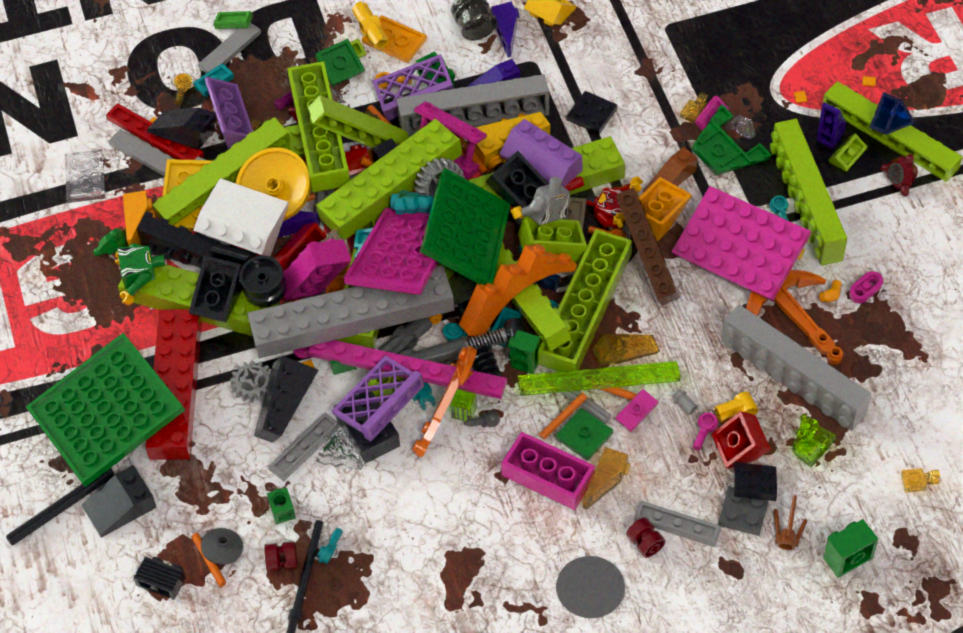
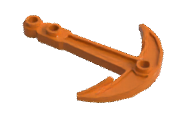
[746,270,843,365]
[411,345,477,458]

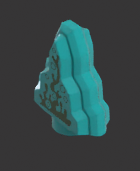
[391,190,434,214]

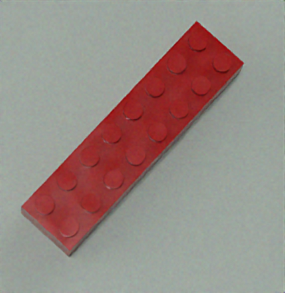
[145,309,202,460]

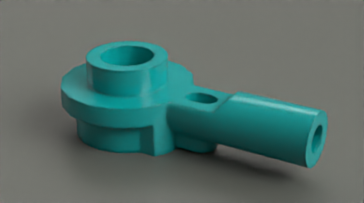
[769,196,789,221]
[443,323,469,341]
[317,528,343,564]

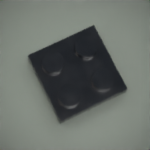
[567,91,618,134]
[734,462,777,501]

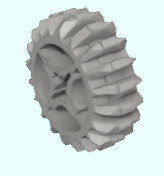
[414,157,465,197]

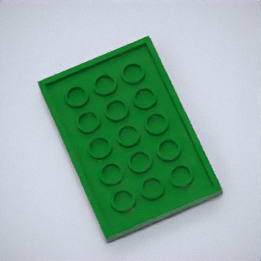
[420,167,511,285]

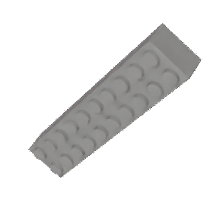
[247,265,454,358]

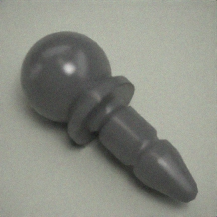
[464,411,500,428]

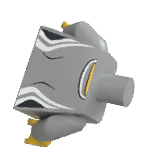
[511,177,571,225]

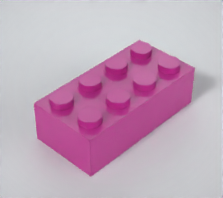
[284,239,352,301]
[501,431,595,510]

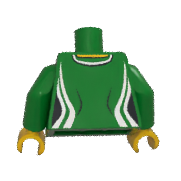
[115,243,165,305]

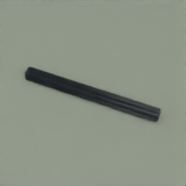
[6,468,115,545]

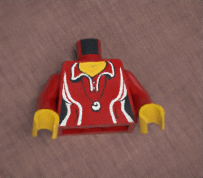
[586,176,643,229]

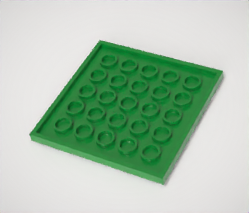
[26,333,185,487]

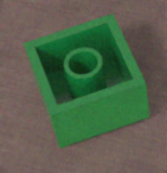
[823,519,878,578]

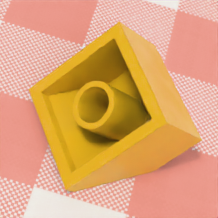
[524,0,577,26]

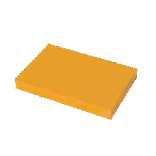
[362,15,427,63]

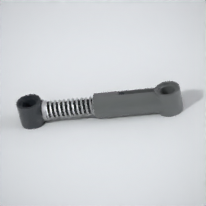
[400,318,527,364]

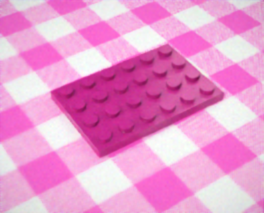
[671,186,812,301]
[344,208,438,295]

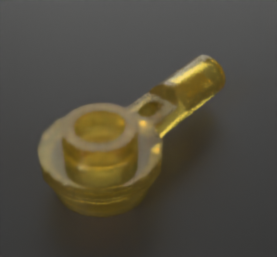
[174,73,192,105]

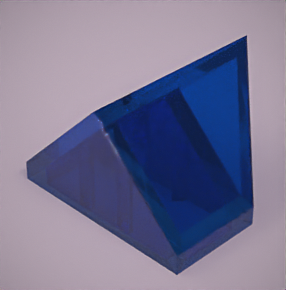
[869,92,916,135]

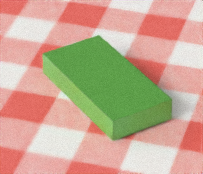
[213,11,253,29]

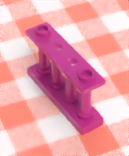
[414,101,487,179]

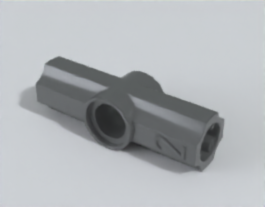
[378,317,432,354]

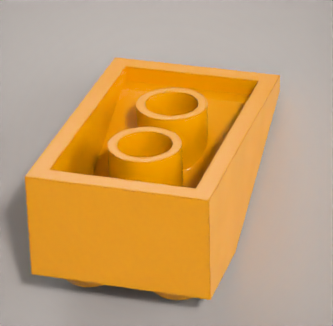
[626,177,692,241]
[123,191,156,246]

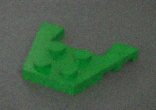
[691,104,771,176]

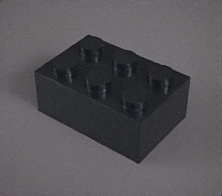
[334,391,400,464]

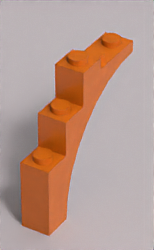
[459,244,577,336]

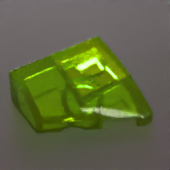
[792,414,837,468]

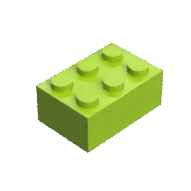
[518,217,587,264]

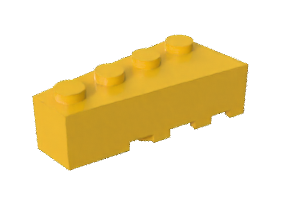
[467,112,550,168]

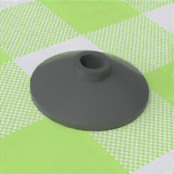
[201,528,243,565]

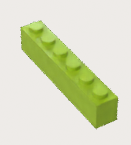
[308,95,409,148]

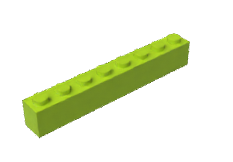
[822,81,962,182]
[152,117,290,226]
[494,242,571,351]

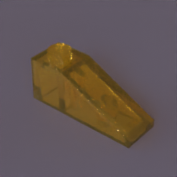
[593,334,660,365]
[583,447,631,510]

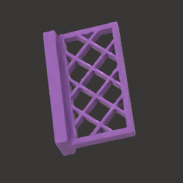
[372,54,454,121]
[332,355,424,442]

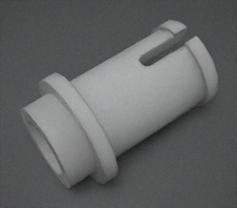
[672,389,698,415]

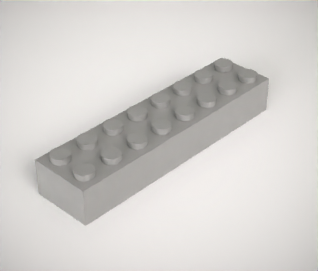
[397,74,549,137]
[722,304,871,431]

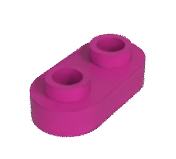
[849,271,883,303]

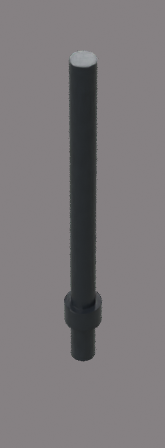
[286,520,324,633]

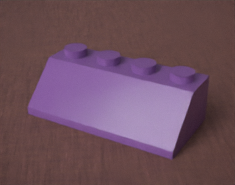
[205,76,253,150]
[500,119,583,187]

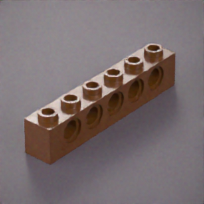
[616,187,680,306]

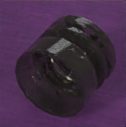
[451,0,497,41]

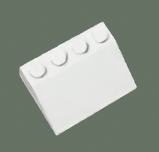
[193,178,289,257]

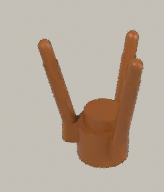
[774,495,808,550]

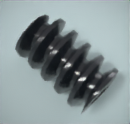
[472,345,502,377]

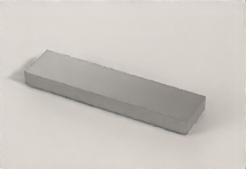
[198,23,261,73]
[108,129,173,176]
[268,413,340,482]
[634,501,721,547]

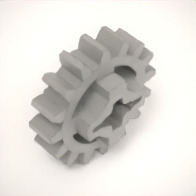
[230,360,271,403]

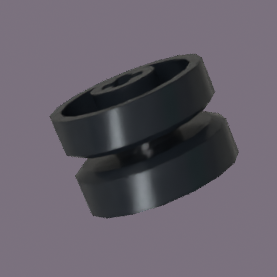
[239,255,287,307]

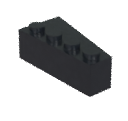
[137,211,221,269]
[254,356,319,443]

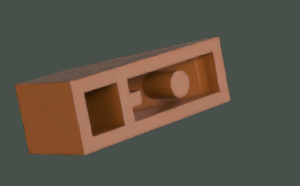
[643,147,697,193]

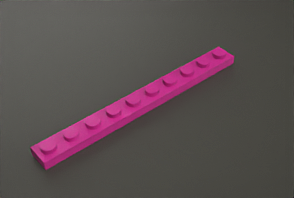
[308,340,507,399]

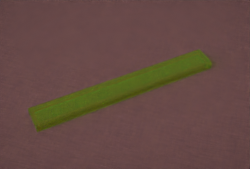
[517,361,681,396]

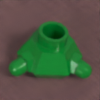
[93,227,128,256]

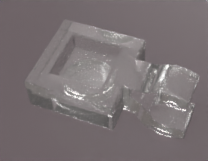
[725,115,756,139]

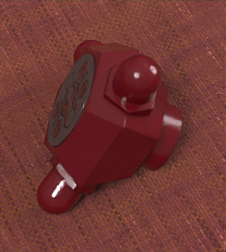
[881,154,918,197]

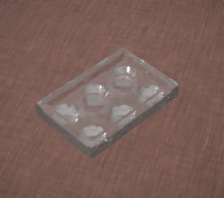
[65,149,106,203]

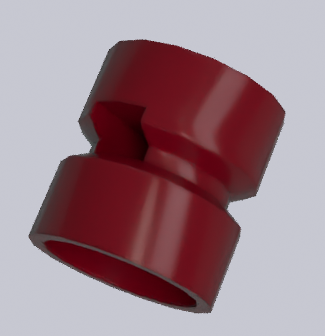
[626,517,666,558]
[264,541,297,572]

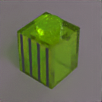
[450,389,477,422]

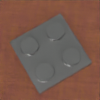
[718,486,769,536]

